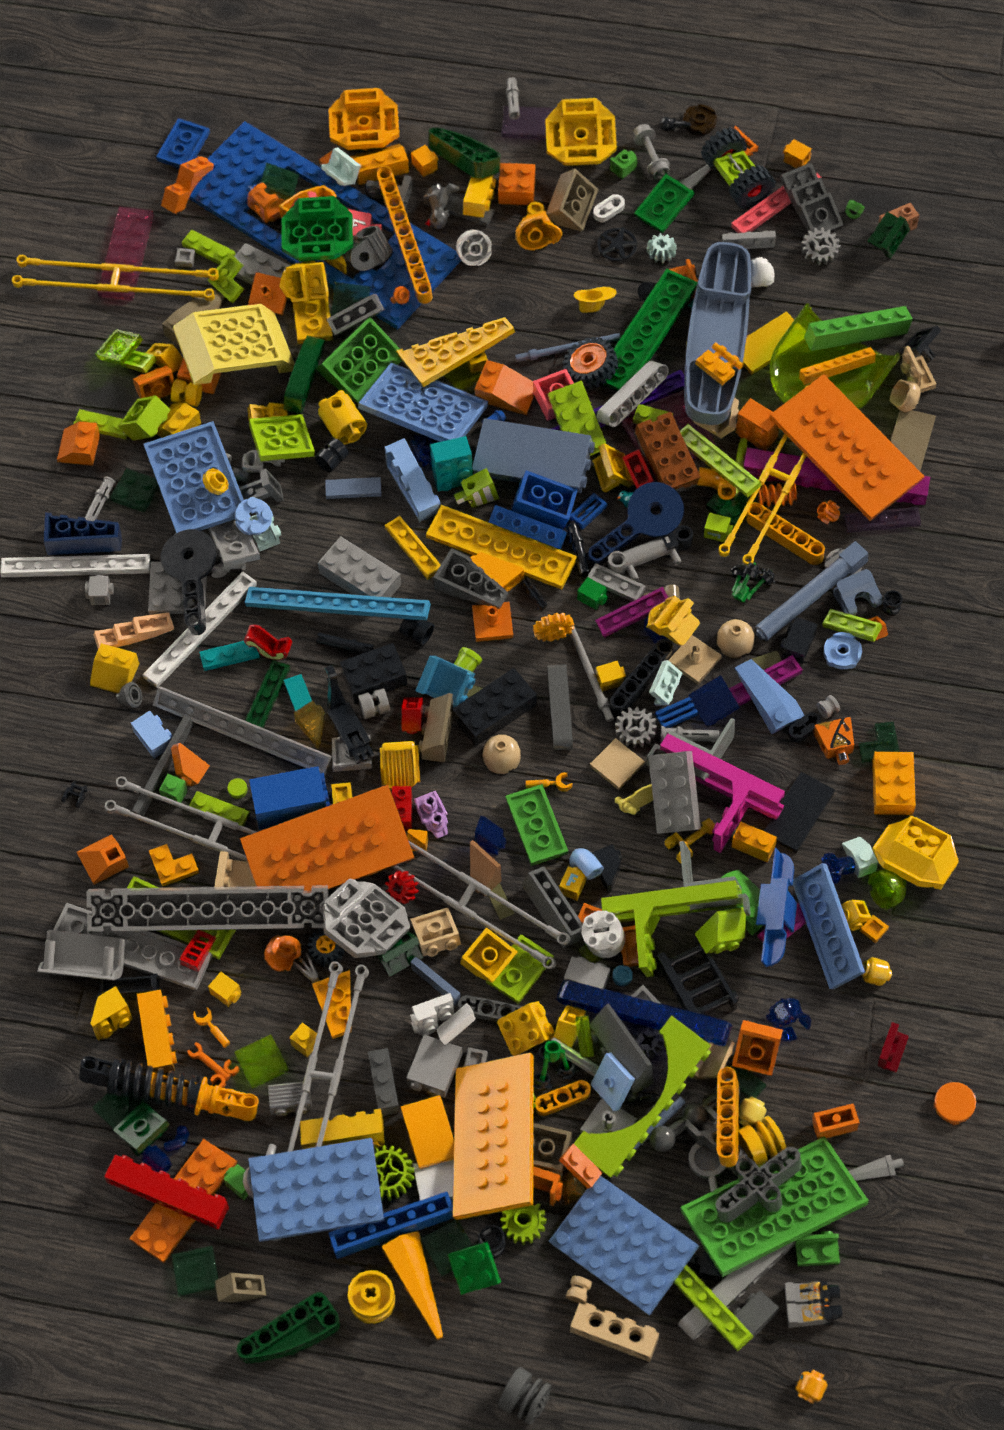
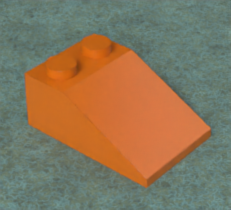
[475,360,534,415]

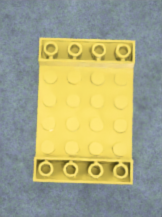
[173,304,295,385]

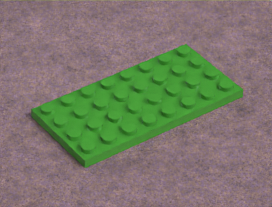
[681,1136,868,1277]

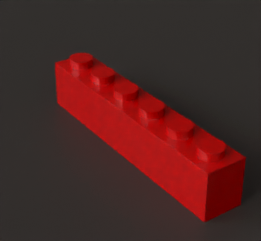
[104,1155,229,1230]

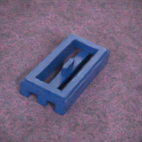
[569,493,608,530]
[655,697,698,728]

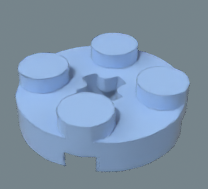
[234,497,273,535]
[823,632,862,669]

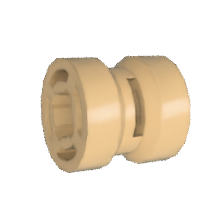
[566,1276,592,1304]

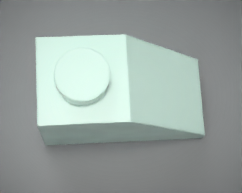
[842,837,878,878]

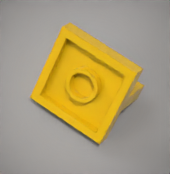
[593,443,634,492]

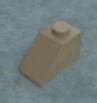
[215,1273,266,1303]

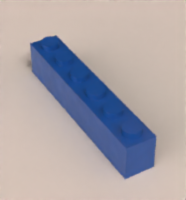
[329,1191,454,1259]

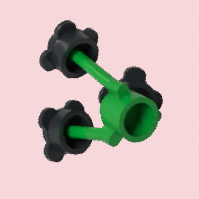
[730,562,776,603]
[533,1041,580,1091]

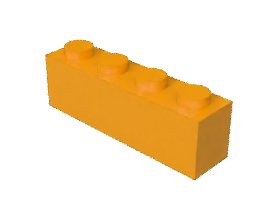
[137,990,177,1073]

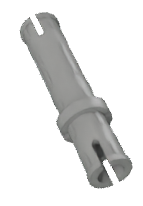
[506,78,520,120]
[85,477,115,521]

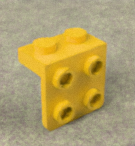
[497,1001,554,1056]

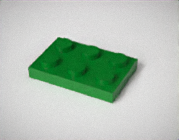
[634,174,694,234]

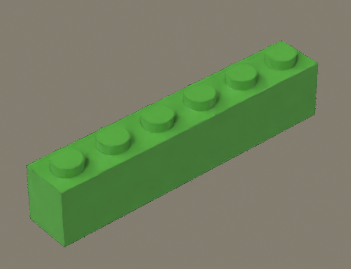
[804,306,913,351]

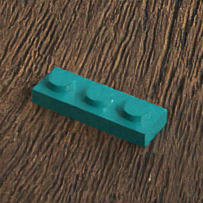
[199,641,259,671]

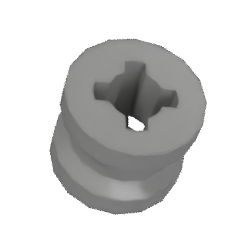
[817,695,840,719]

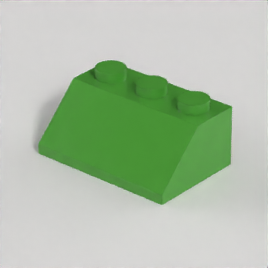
[721,869,764,935]

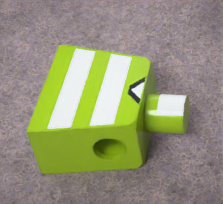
[454,468,499,508]

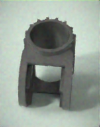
[345,226,392,271]

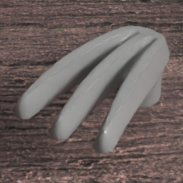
[293,953,320,983]

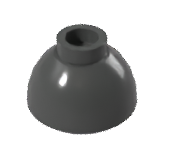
[116,682,142,708]

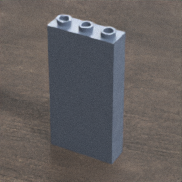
[472,418,595,493]

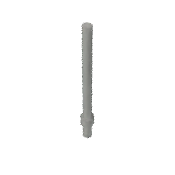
[570,626,614,722]

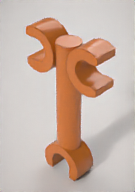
[187,1042,239,1088]

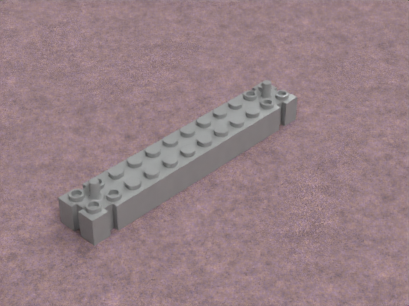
[86,885,328,931]

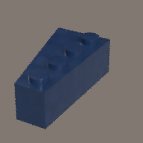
[44,512,122,555]

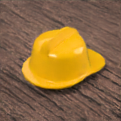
[574,287,616,313]

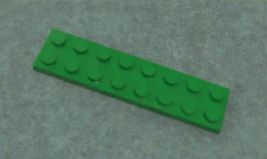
[601,269,698,391]

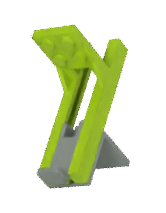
[601,841,751,977]

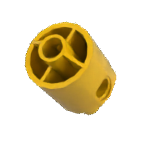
[318,390,367,444]

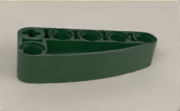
[428,127,501,178]
[284,335,325,414]
[237,1292,340,1363]

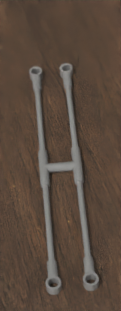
[105,776,256,861]
[391,840,570,969]
[287,961,369,1152]

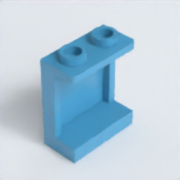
[415,656,475,708]

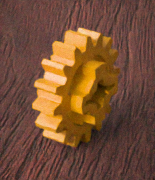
[533,613,574,642]

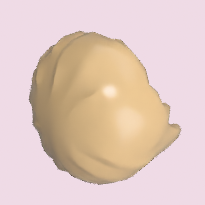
[890,380,921,412]

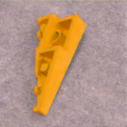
[382,1231,443,1341]

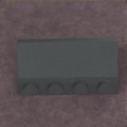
[589,1003,654,1093]

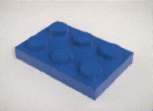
[156,118,210,168]

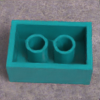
[430,436,473,492]

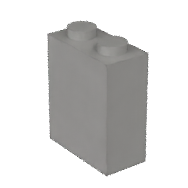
[407,1035,463,1098]

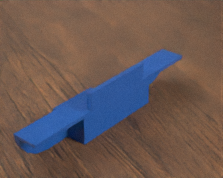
[756,848,797,967]

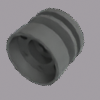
[498,1367,552,1425]

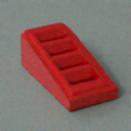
[179,930,216,972]

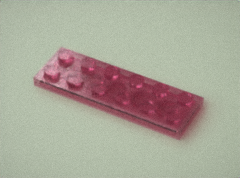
[97,207,154,300]

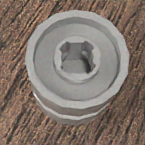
[358,688,391,719]

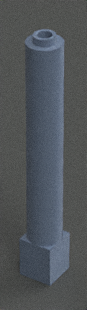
[755,541,868,641]

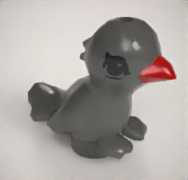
[423,183,460,229]

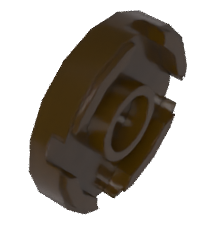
[683,104,717,135]

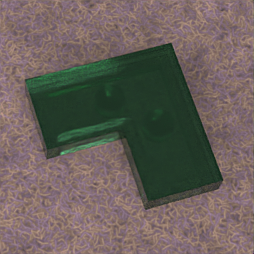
[858,721,900,763]

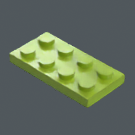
[547,381,606,456]

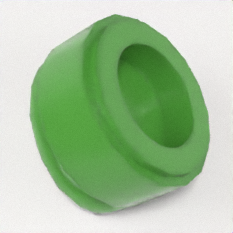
[845,200,865,219]

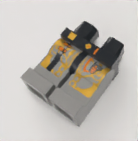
[784,1281,843,1328]

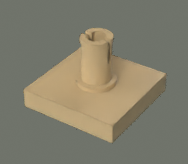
[668,635,721,685]

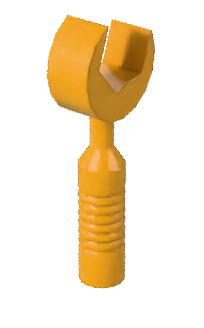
[526,773,573,792]
[193,1007,230,1048]

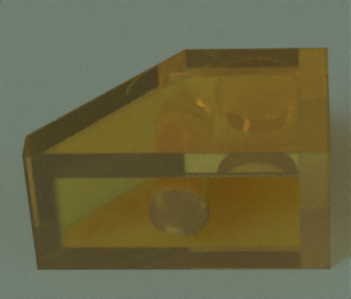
[294,701,325,749]

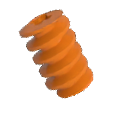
[758,482,797,507]

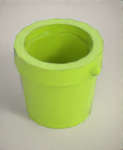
[454,647,482,672]

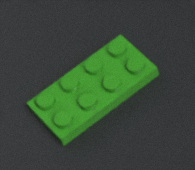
[505,784,568,866]

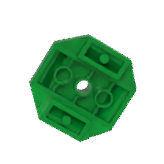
[282,196,353,261]

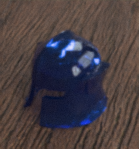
[766,998,812,1041]

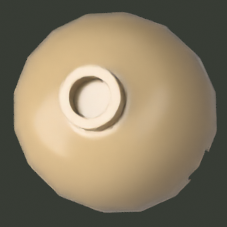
[717,619,755,658]
[482,735,521,774]

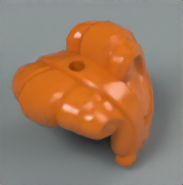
[264,935,301,971]

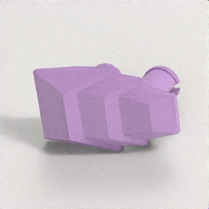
[414,791,448,839]

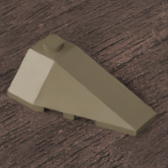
[162,288,225,346]

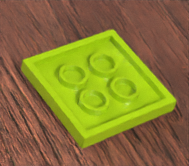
[249,414,315,461]

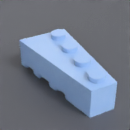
[385,438,441,522]

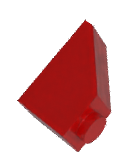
[402,697,423,734]

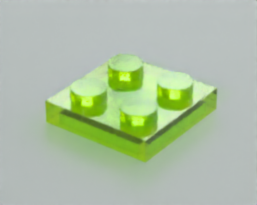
[95,329,143,365]
[235,1034,289,1088]

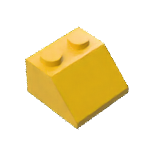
[157,402,201,438]
[90,643,139,693]
[460,927,518,983]

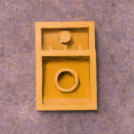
[401,1095,454,1170]

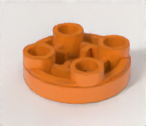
[934,1082,976,1125]

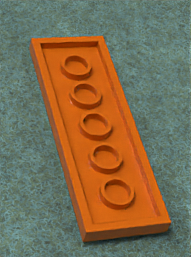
[130,1139,237,1263]

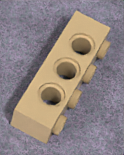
[570,1303,659,1362]

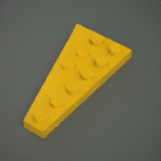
[396,317,515,387]

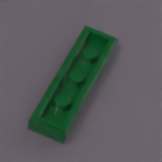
[245,660,291,728]

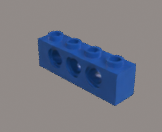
[489,505,567,550]

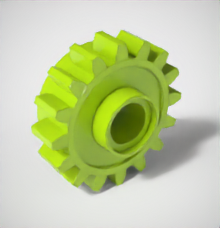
[501,1203,546,1245]

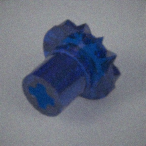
[821,853,855,884]

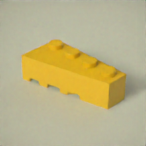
[300,1109,385,1149]

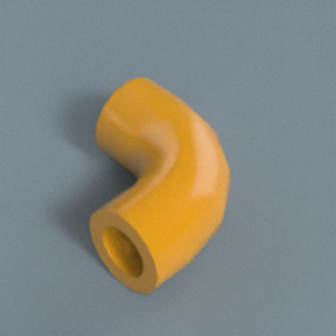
[697,467,736,500]

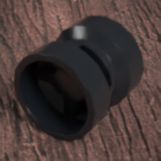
[882,590,903,616]

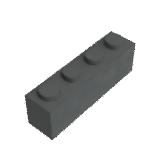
[521,867,583,948]

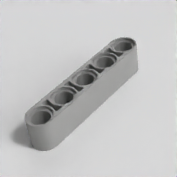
[596,361,668,427]

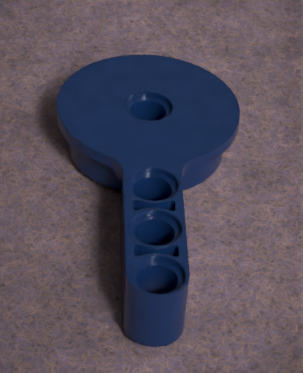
[588,482,684,565]

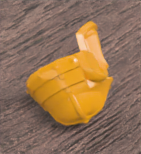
[516,211,562,251]

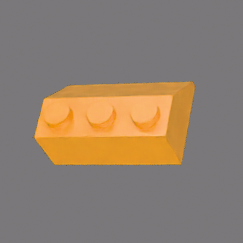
[350,144,409,185]

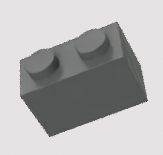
[733,1290,779,1343]

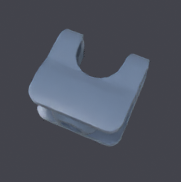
[833,569,883,616]

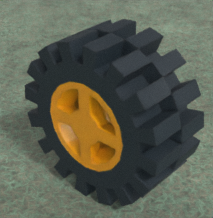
[308,929,345,967]

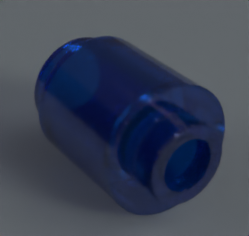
[142,1145,172,1173]

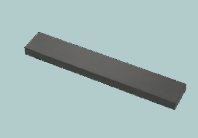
[132,715,193,821]

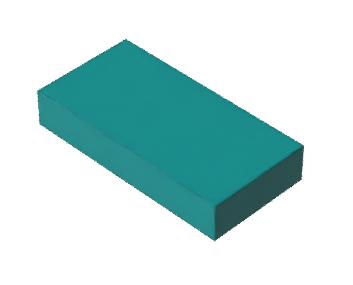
[284,674,314,714]

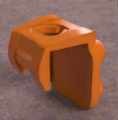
[247,183,291,223]

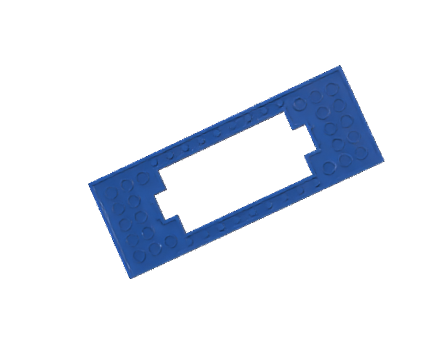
[189,121,461,330]

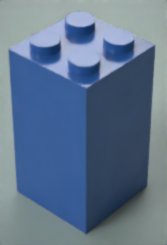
[249,766,330,831]

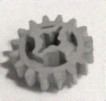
[801,227,840,265]
[615,707,657,748]

